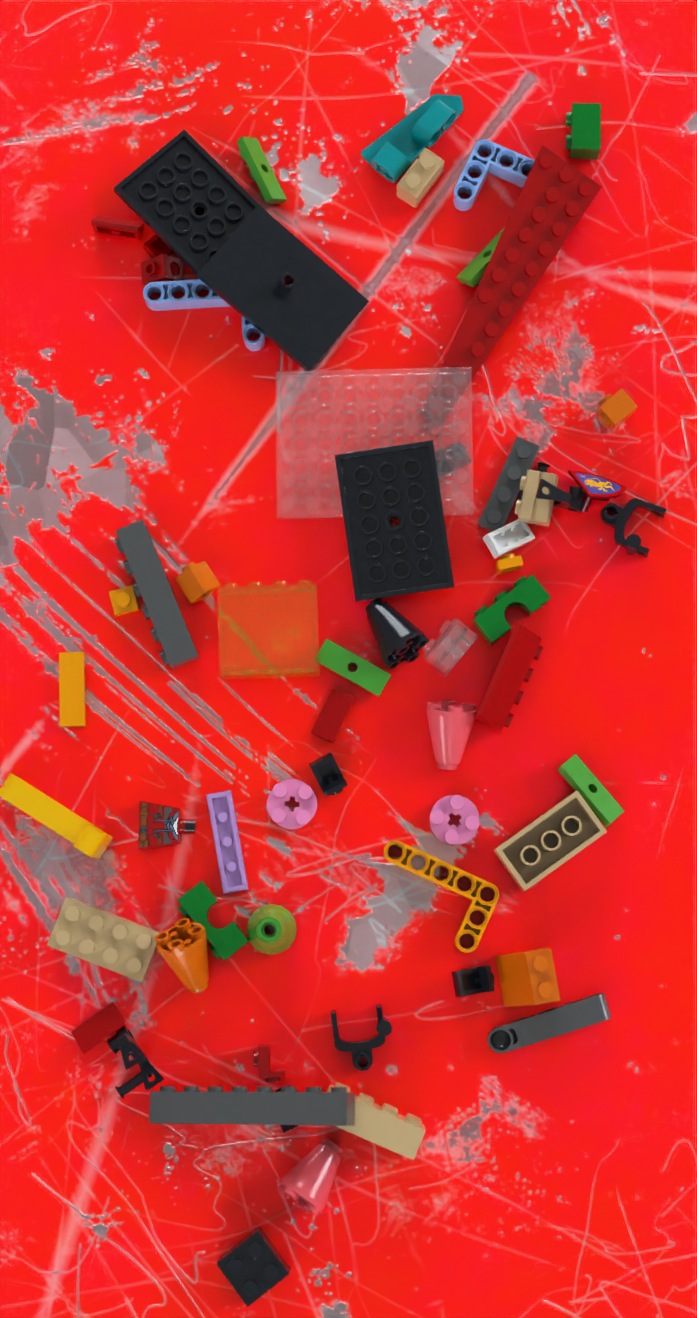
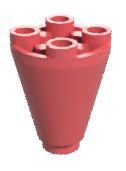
[426,700,476,770]
[277,1139,343,1215]

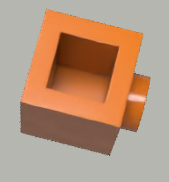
[597,389,638,431]
[176,561,221,604]

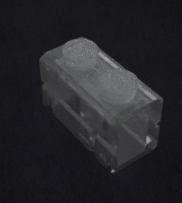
[423,618,478,677]

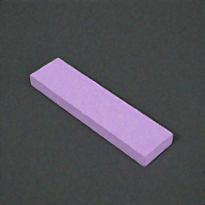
[206,790,249,894]

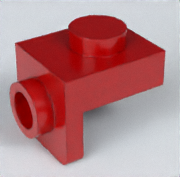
[253,1044,286,1082]

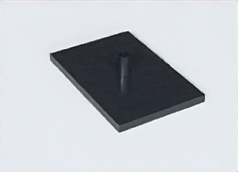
[114,129,266,293]
[196,205,369,373]
[335,440,454,602]

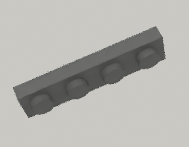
[477,436,540,532]

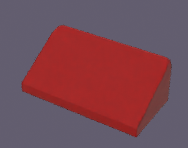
[91,215,144,240]
[311,689,355,744]
[71,1002,128,1054]

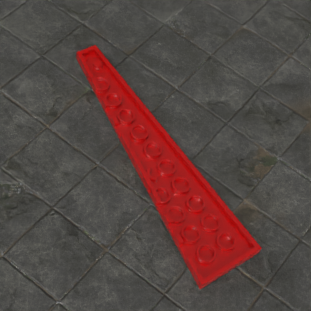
[419,145,602,428]

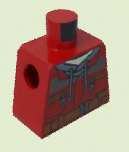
[138,801,196,850]

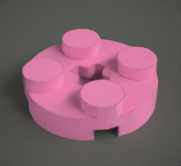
[267,779,317,830]
[430,795,480,845]

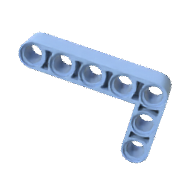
[453,139,535,211]
[143,279,266,351]

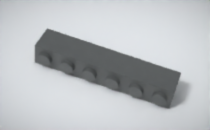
[114,519,200,670]

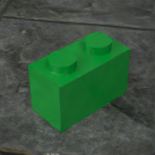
[565,103,601,159]

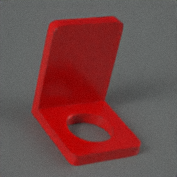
[141,254,184,286]

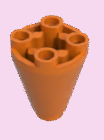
[155,918,209,993]

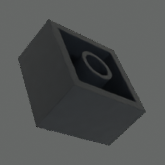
[216,1226,291,1307]

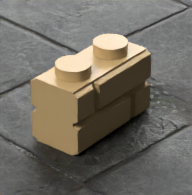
[396,148,444,208]
[515,470,559,526]

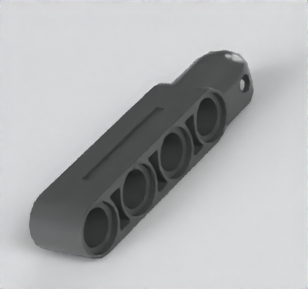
[487,993,612,1053]

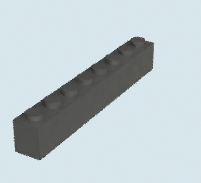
[149,1086,355,1126]

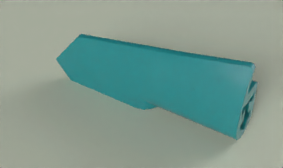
[361,94,464,183]

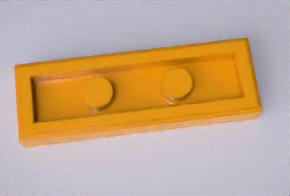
[59,652,86,727]

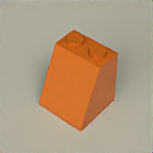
[495,947,561,1007]

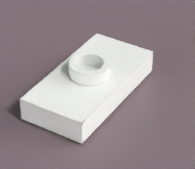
[483,519,535,559]

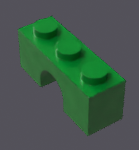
[472,574,551,646]
[178,881,249,961]

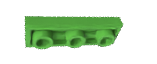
[236,137,287,204]
[457,227,505,287]
[314,638,391,697]
[557,753,624,827]

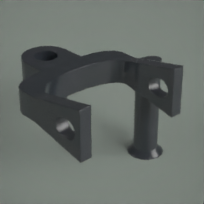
[518,462,584,513]
[601,498,666,558]
[331,1004,392,1071]
[107,1026,164,1099]

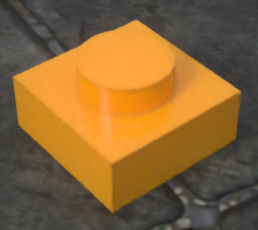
[495,553,523,574]
[109,586,139,617]

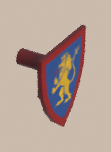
[568,470,627,512]

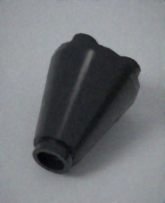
[365,599,429,670]

